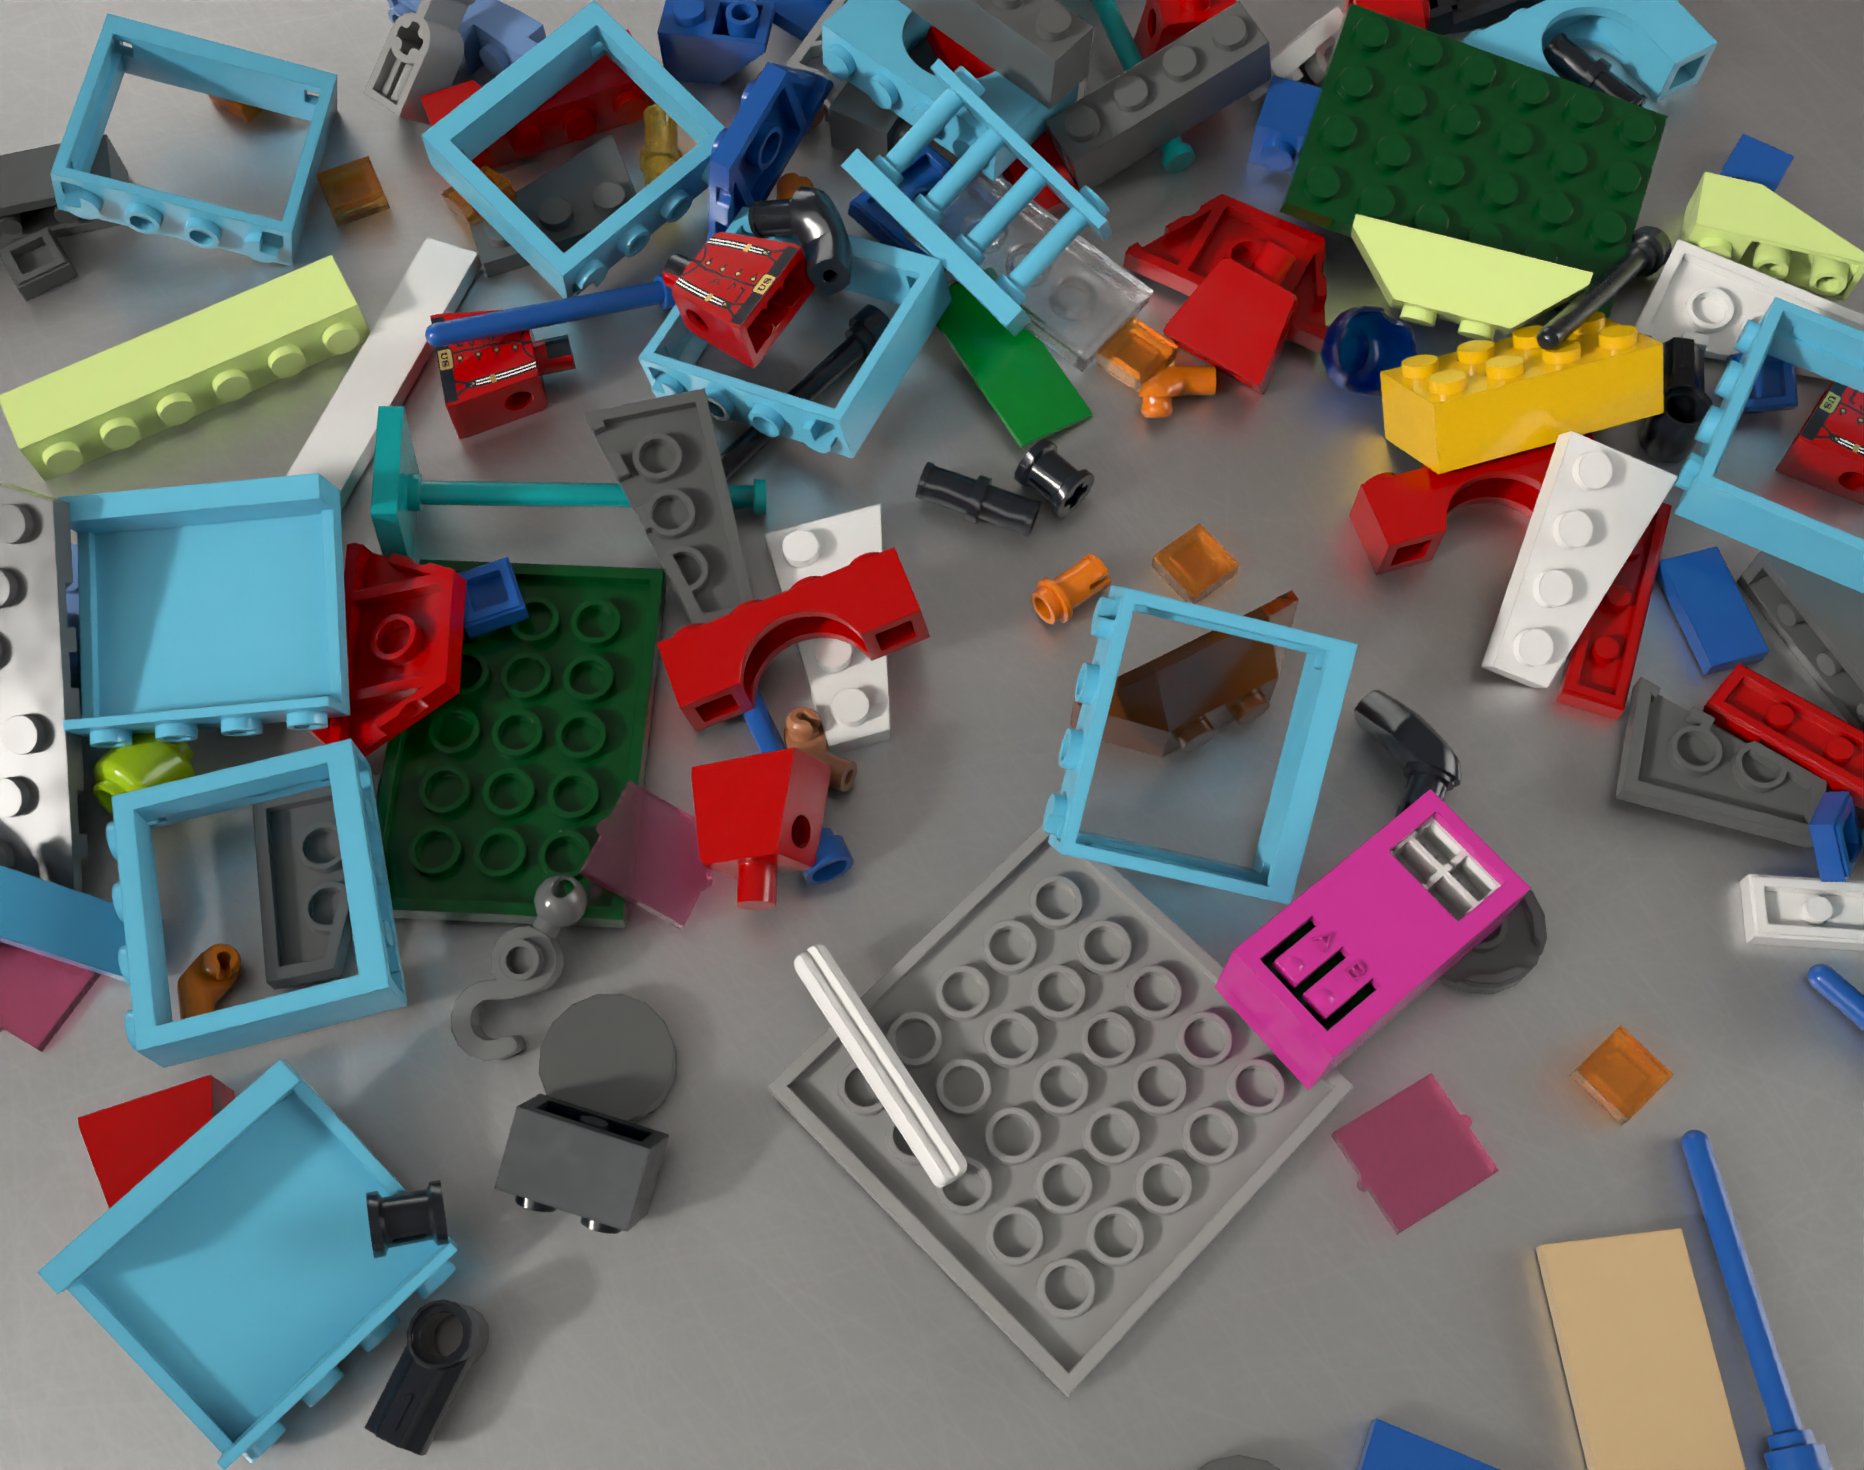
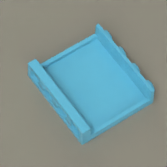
[58,473,350,748]
[37,1059,458,1470]

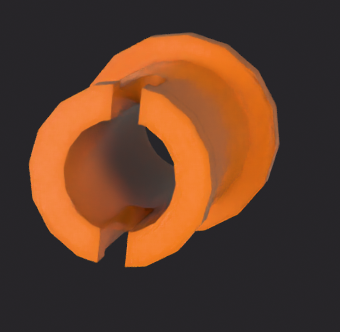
[1031,553,1111,624]

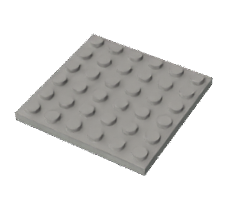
[768,824,1354,1398]

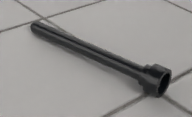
[1537,226,1672,350]
[720,304,891,481]

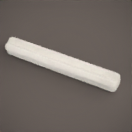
[794,944,967,1188]

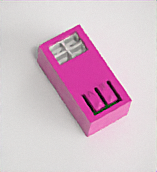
[1214,789,1531,1091]

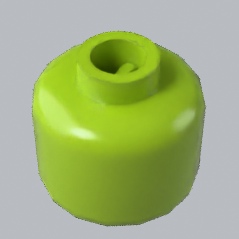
[93,733,196,815]

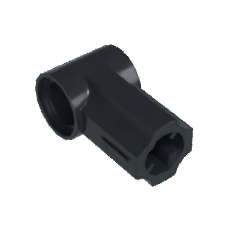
[1639,337,1713,462]
[364,1299,489,1456]

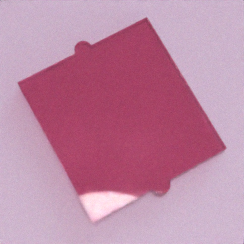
[579,781,713,929]
[0,942,101,1052]
[1331,1073,1499,1235]

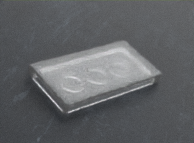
[904,172,1153,372]

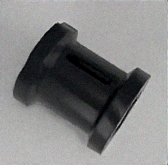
[1014,439,1095,517]
[366,1180,449,1258]

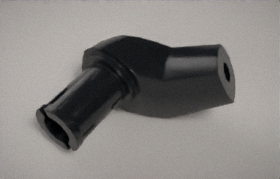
[748,186,853,296]
[1354,690,1462,818]

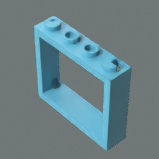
[421,0,726,298]
[50,13,337,267]
[638,206,952,458]
[1674,297,1864,594]
[1043,585,1358,905]
[106,739,408,1068]

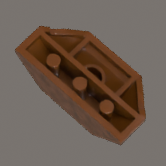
[1070,590,1299,757]

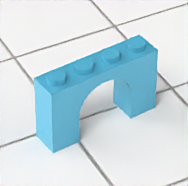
[822,0,1079,181]
[1462,0,1718,102]

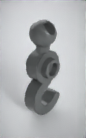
[451,874,588,1061]

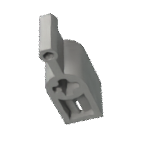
[364,0,476,125]

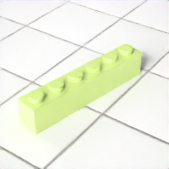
[0,255,370,481]

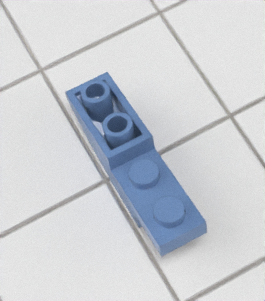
[388,0,546,76]

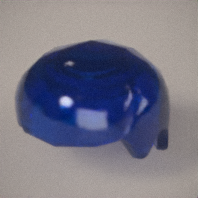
[1320,306,1418,397]

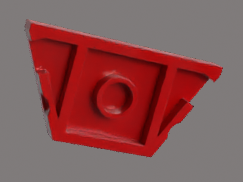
[1123,194,1329,354]
[328,542,466,757]

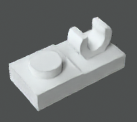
[1247,6,1344,102]

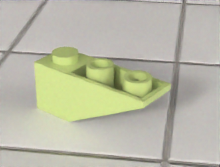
[1680,172,1864,300]

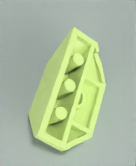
[1351,214,1593,341]

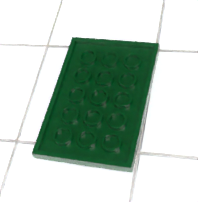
[1279,3,1668,319]
[377,559,667,928]

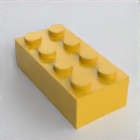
[1380,311,1664,474]

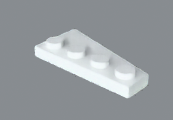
[1634,239,1864,381]
[1481,431,1678,688]
[764,504,891,755]

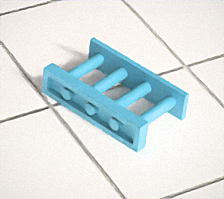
[841,58,1113,337]

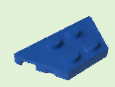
[708,62,834,241]

